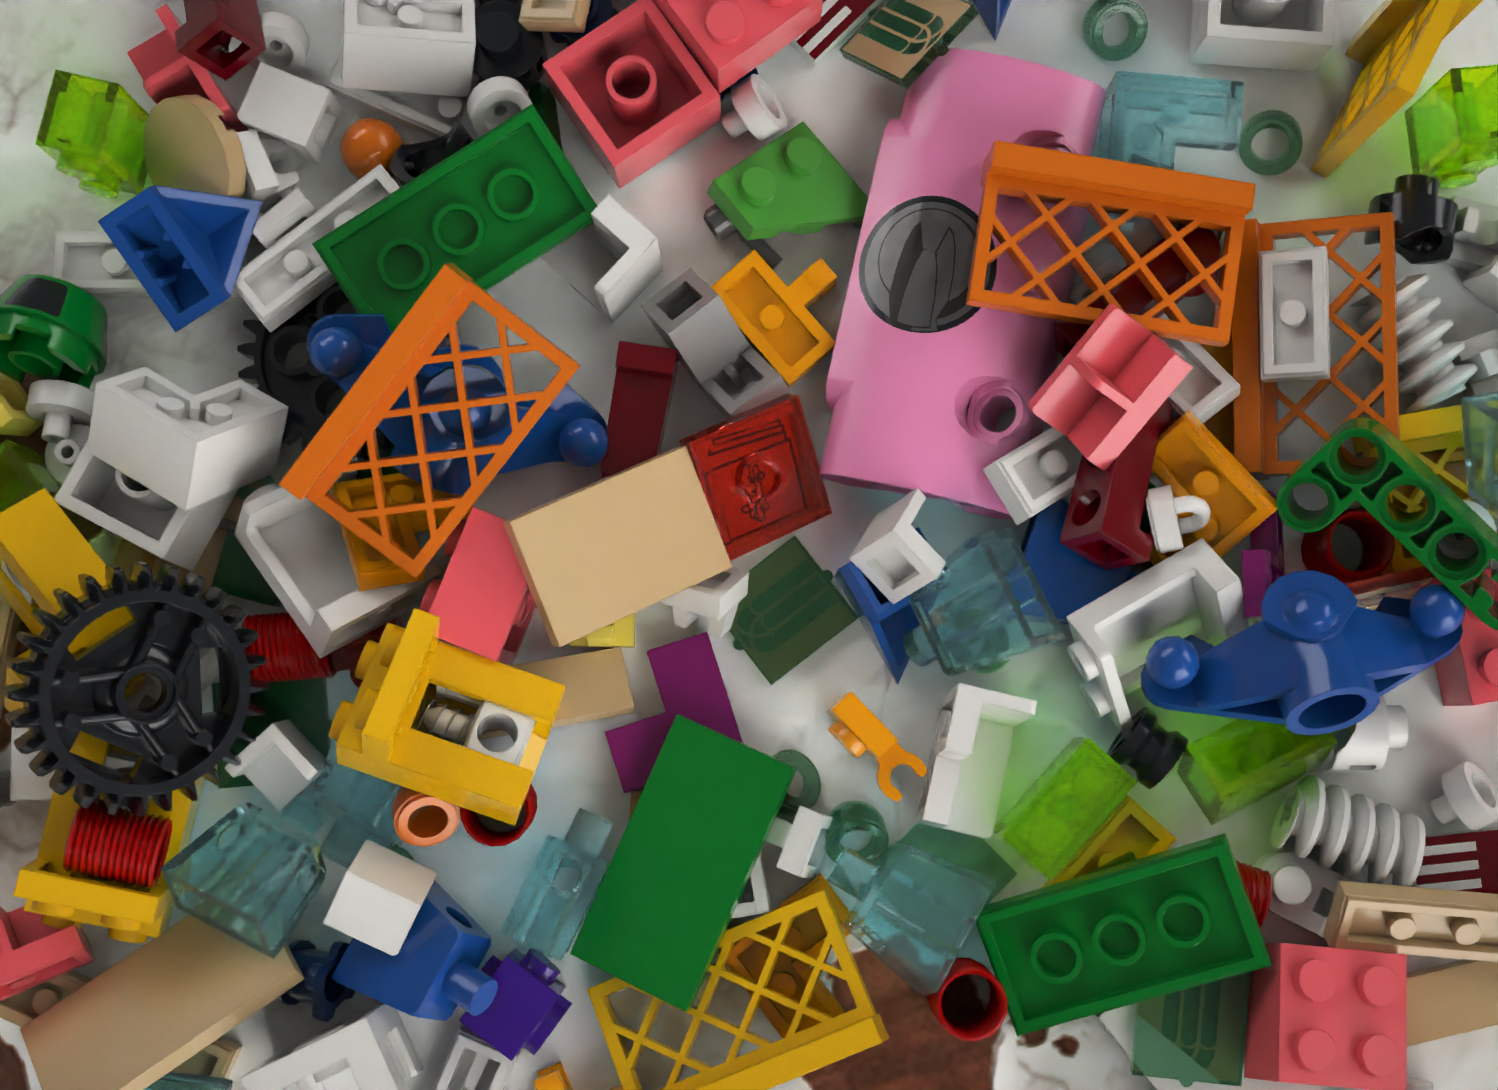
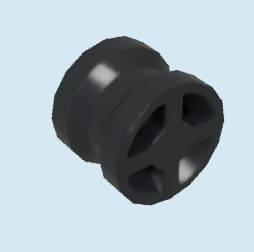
[1106,707,1188,789]

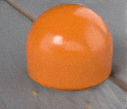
[340,118,404,180]
[391,786,460,847]

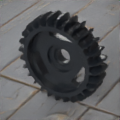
[2,561,270,817]

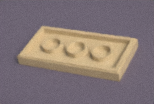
[20,875,305,1090]

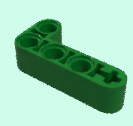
[1276,417,1498,630]

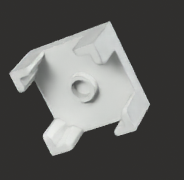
[240,1003,424,1090]

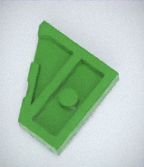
[707,121,868,240]

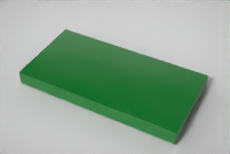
[312,104,597,333]
[570,714,797,1012]
[972,833,1272,1036]

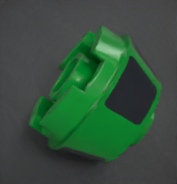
[0,274,108,389]

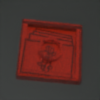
[679,393,832,561]

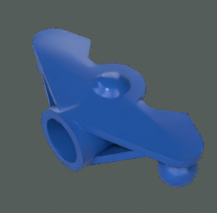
[306,314,609,495]
[1141,570,1465,735]

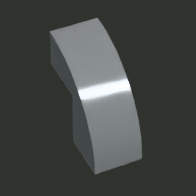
[640,268,800,422]

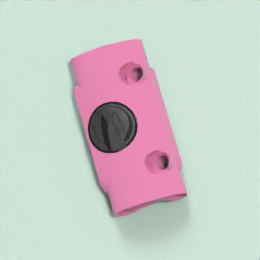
[818,47,1106,519]

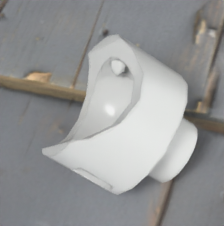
[1324,695,1409,772]

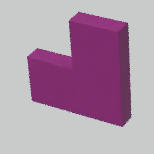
[1242,490,1285,622]
[605,632,743,793]

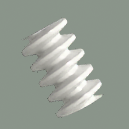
[1348,273,1478,414]
[1270,775,1426,887]

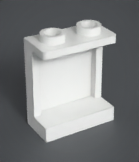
[234,456,442,658]
[1066,538,1250,732]

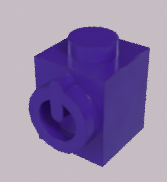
[459,948,572,1061]

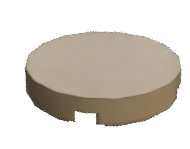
[143,94,247,198]

